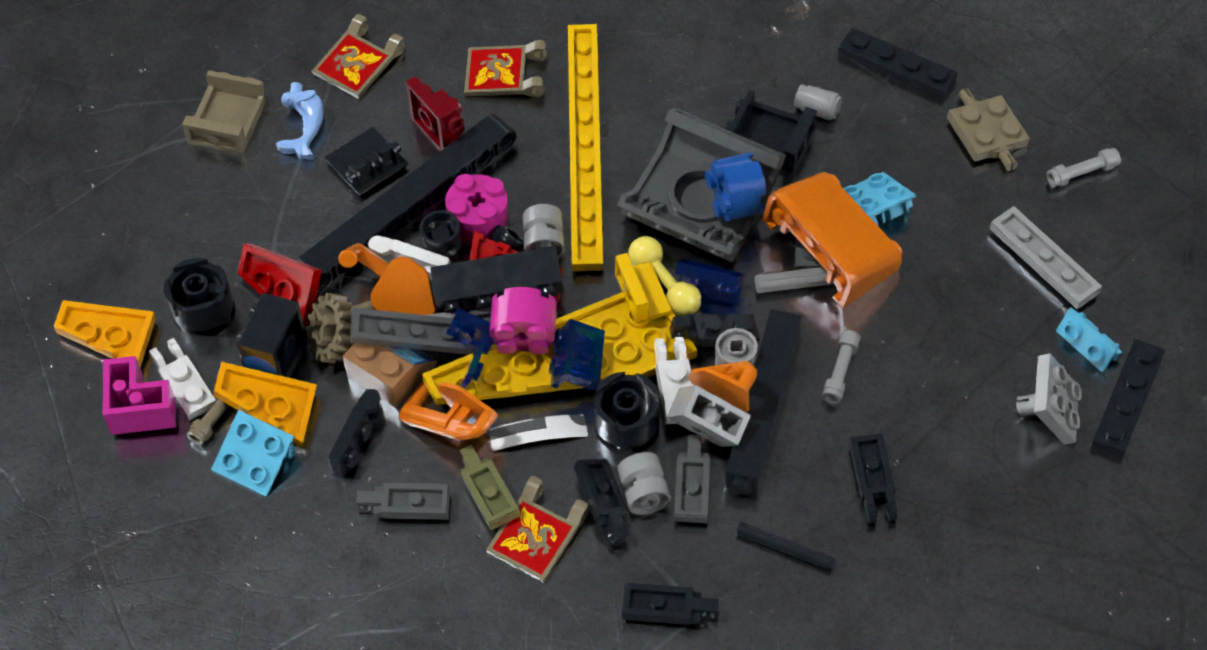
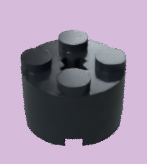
[163,258,233,333]
[594,372,660,451]

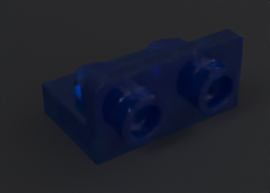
[675,259,745,304]
[549,319,605,391]

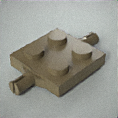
[947,88,1030,171]

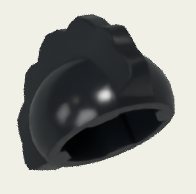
[492,225,524,252]

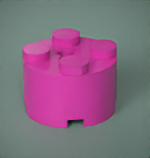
[445,174,510,246]
[490,287,556,355]

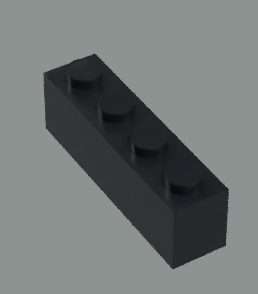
[430,246,564,313]

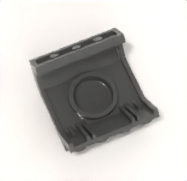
[617,108,786,263]

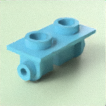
[1056,307,1123,372]

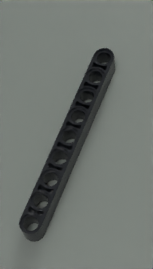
[296,114,517,293]

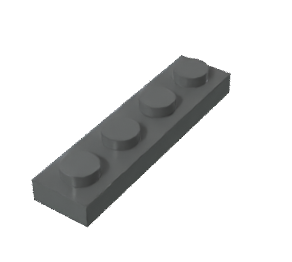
[350,308,480,355]

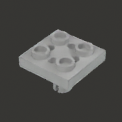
[1016,353,1082,445]

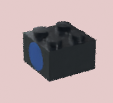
[236,293,307,377]

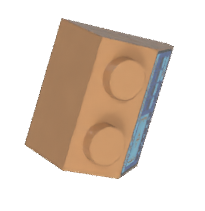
[342,343,437,409]

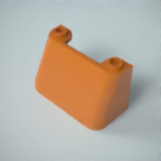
[762,172,903,309]

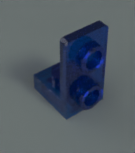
[446,308,494,389]

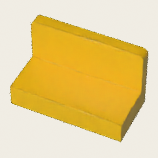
[615,253,671,324]

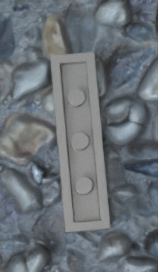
[990,206,1102,309]

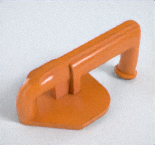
[338,243,438,315]
[689,361,757,413]
[399,381,498,440]

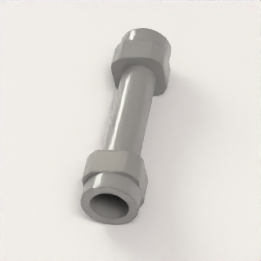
[1047,148,1121,188]
[822,330,861,404]

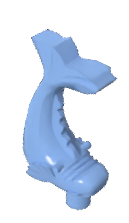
[276,82,324,160]

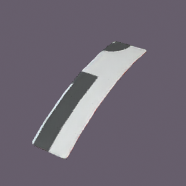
[489,415,588,451]

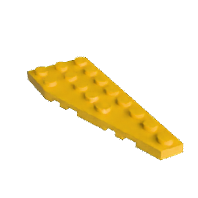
[422,292,697,405]

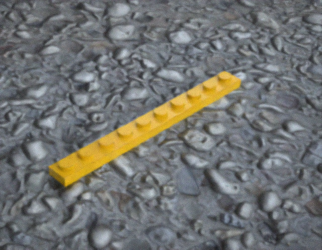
[568,24,603,271]

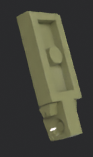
[460,445,521,530]

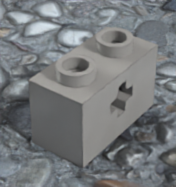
[666,385,751,447]

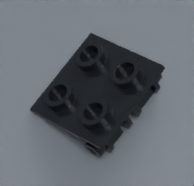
[324,127,409,196]

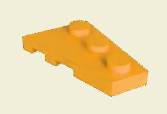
[54,300,156,367]
[213,362,317,448]

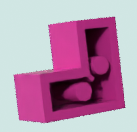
[103,356,176,435]

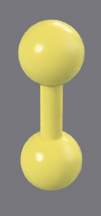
[628,236,701,316]

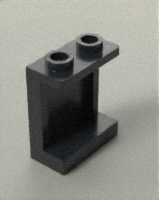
[725,89,817,173]

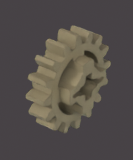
[306,293,353,364]

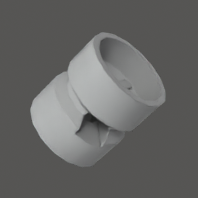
[522,204,564,258]
[715,328,758,381]
[618,452,671,515]

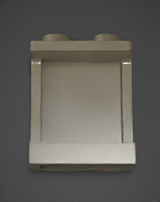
[182,71,268,154]

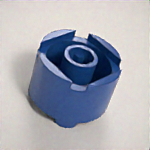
[705,152,767,221]

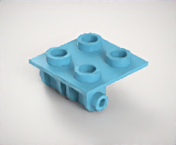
[843,172,916,226]
[211,410,296,497]

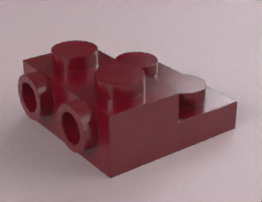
[405,76,465,151]

